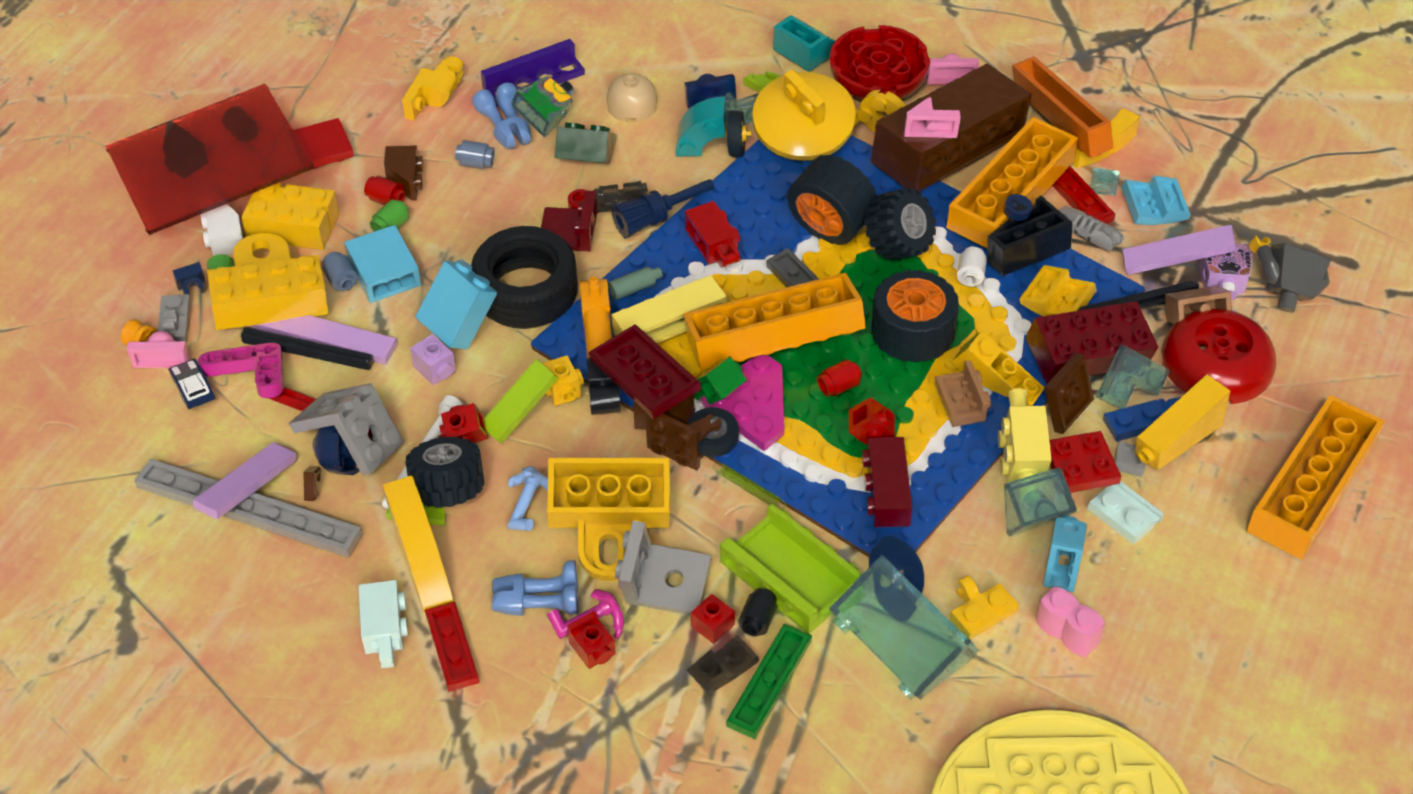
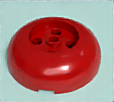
[830,25,930,100]
[1161,308,1276,404]

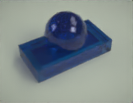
[684,73,736,109]

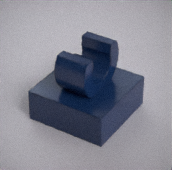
[172,262,205,295]

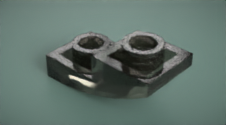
[687,635,759,694]

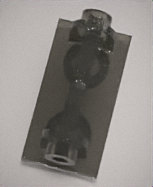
[594,180,648,213]

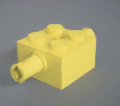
[998,388,1051,505]

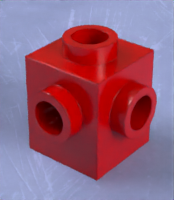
[849,397,895,445]
[439,403,488,443]

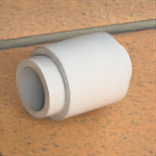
[957,247,987,287]

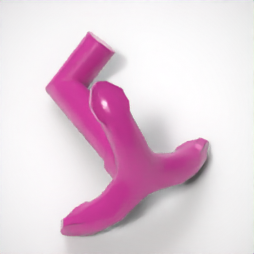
[546,589,624,640]

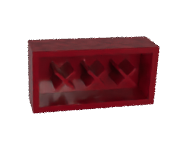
[1026,301,1159,383]

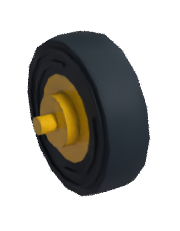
[725,110,752,157]

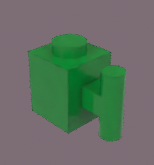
[692,356,747,404]

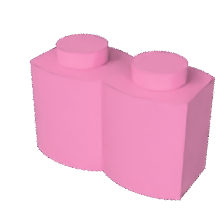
[1036,586,1105,657]

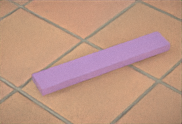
[244,315,398,365]

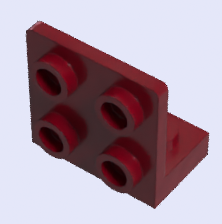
[541,190,598,252]

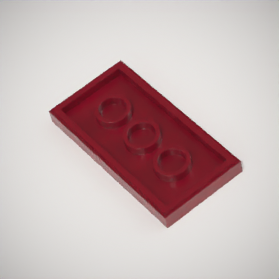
[588,324,701,419]

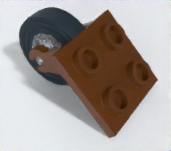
[645,407,739,471]

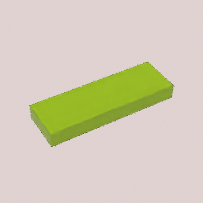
[484,359,559,444]

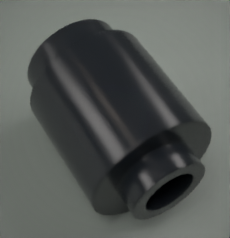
[738,588,777,637]

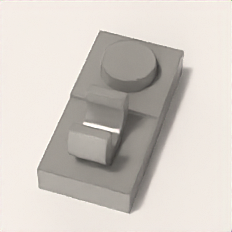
[157,294,191,342]

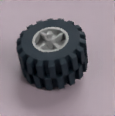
[864,188,936,261]
[405,436,485,508]

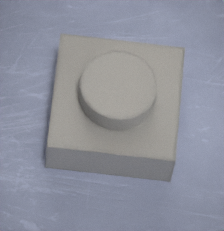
[1114,441,1146,477]

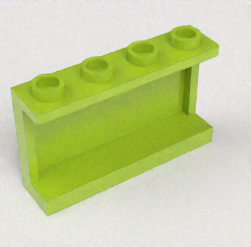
[720,503,861,634]

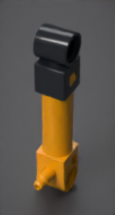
[579,276,620,415]

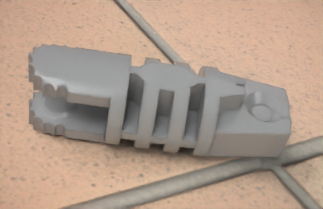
[1059,205,1124,251]

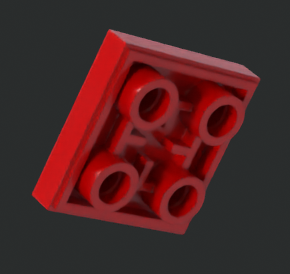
[289,118,354,170]

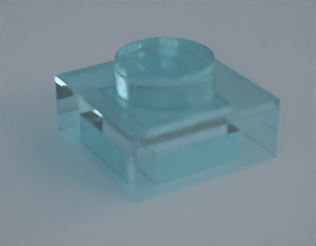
[1090,167,1120,196]

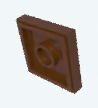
[1044,353,1094,434]

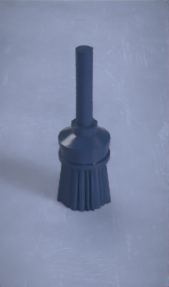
[612,179,714,239]

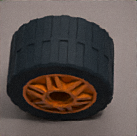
[787,155,877,245]
[871,270,959,362]

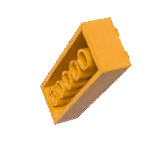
[946,117,1078,249]
[683,273,866,370]
[1247,395,1385,560]

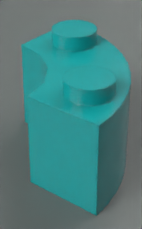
[676,96,727,157]

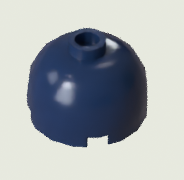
[313,425,360,475]

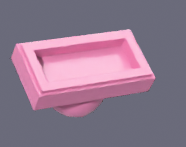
[926,53,979,85]
[127,331,191,368]

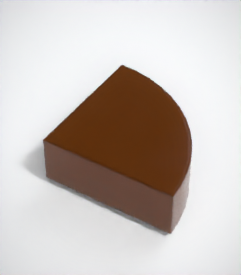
[303,466,321,501]

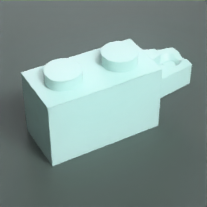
[359,580,408,669]

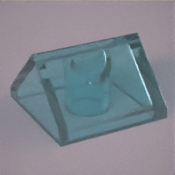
[1004,468,1077,537]

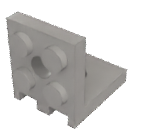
[289,383,404,475]
[615,521,712,615]

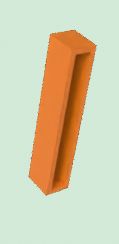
[1012,56,1114,158]

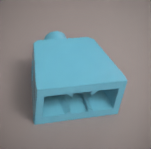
[1043,516,1087,592]

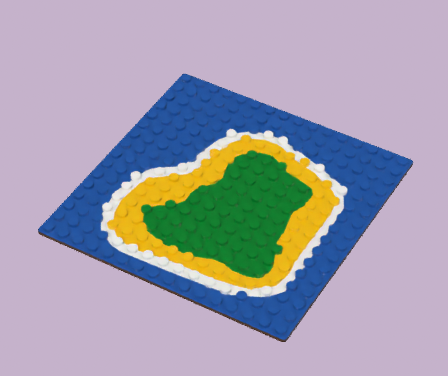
[531,135,1145,557]

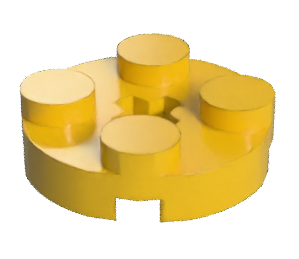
[857,90,906,133]

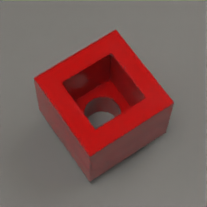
[690,594,735,644]

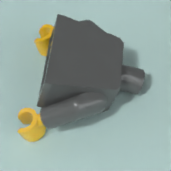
[1248,235,1331,313]

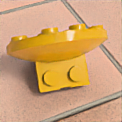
[752,69,856,161]

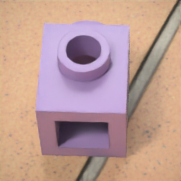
[410,334,456,386]

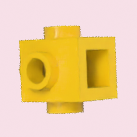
[542,355,584,406]

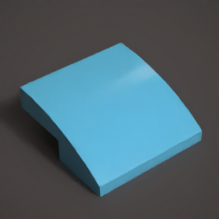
[1121,175,1191,225]

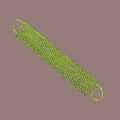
[713,463,786,509]

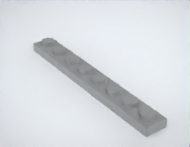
[135,459,363,557]

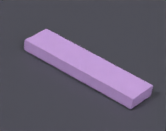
[1123,224,1237,275]
[193,442,296,519]

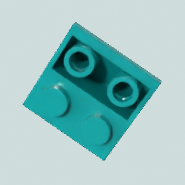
[773,15,836,72]

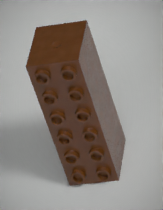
[871,63,1031,191]

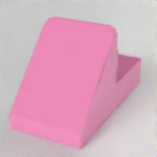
[904,97,961,138]

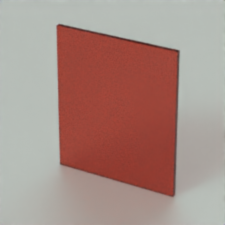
[106,83,314,235]

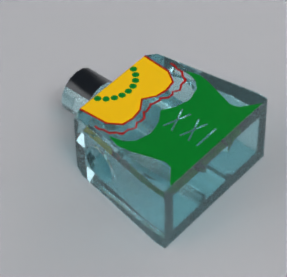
[511,76,574,138]

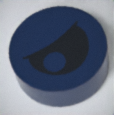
[1003,194,1032,221]

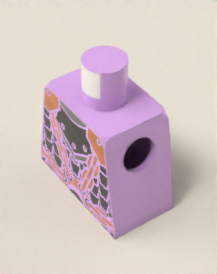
[1196,244,1253,300]

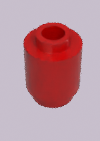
[364,176,405,205]
[817,359,862,397]

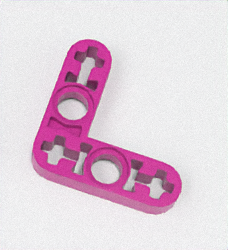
[198,343,284,398]

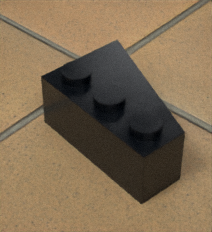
[987,195,1072,276]

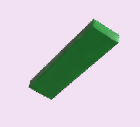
[726,624,812,739]

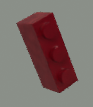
[862,437,912,527]

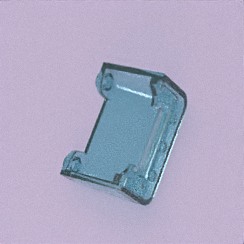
[829,555,980,700]

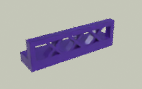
[481,39,585,107]

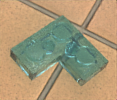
[1096,345,1170,409]

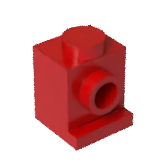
[567,611,616,669]

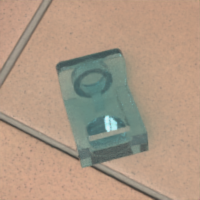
[725,92,759,124]

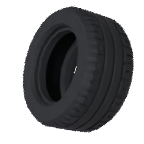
[471,226,578,329]

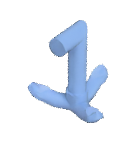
[507,466,548,531]

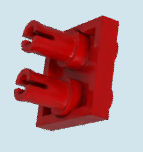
[1049,431,1122,494]

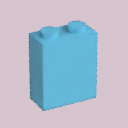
[344,225,421,303]
[415,260,498,349]

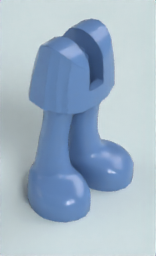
[472,83,531,150]
[491,560,579,616]

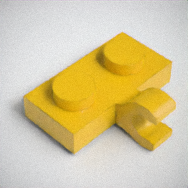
[949,575,1019,640]

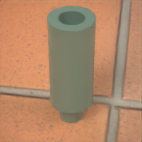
[608,266,663,301]

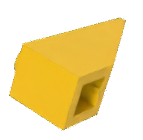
[951,330,1045,406]

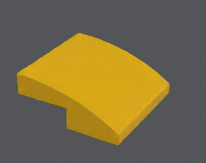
[1019,265,1096,316]

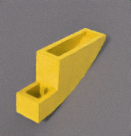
[383,476,454,614]

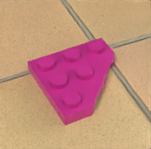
[701,355,784,451]

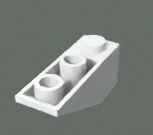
[198,183,244,256]

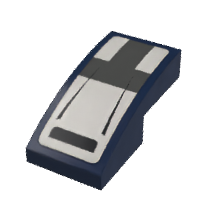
[168,358,216,410]

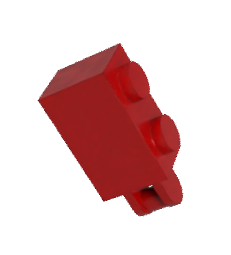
[685,201,740,268]

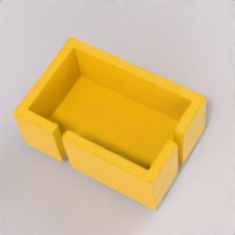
[241,181,339,250]

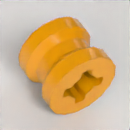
[120,319,157,346]

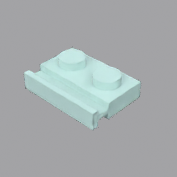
[1088,481,1164,544]

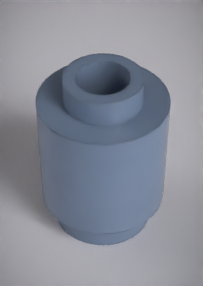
[455,140,494,169]
[323,252,358,291]

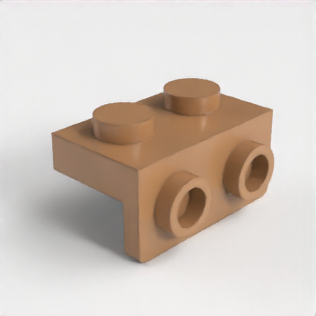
[935,360,991,427]

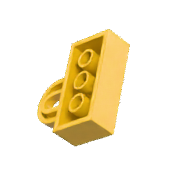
[207,233,328,331]
[547,458,670,581]

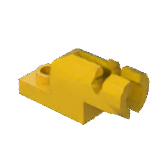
[402,56,465,120]

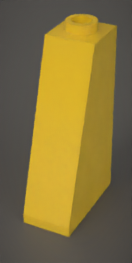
[1134,374,1230,471]

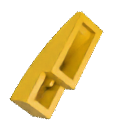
[1073,108,1140,168]

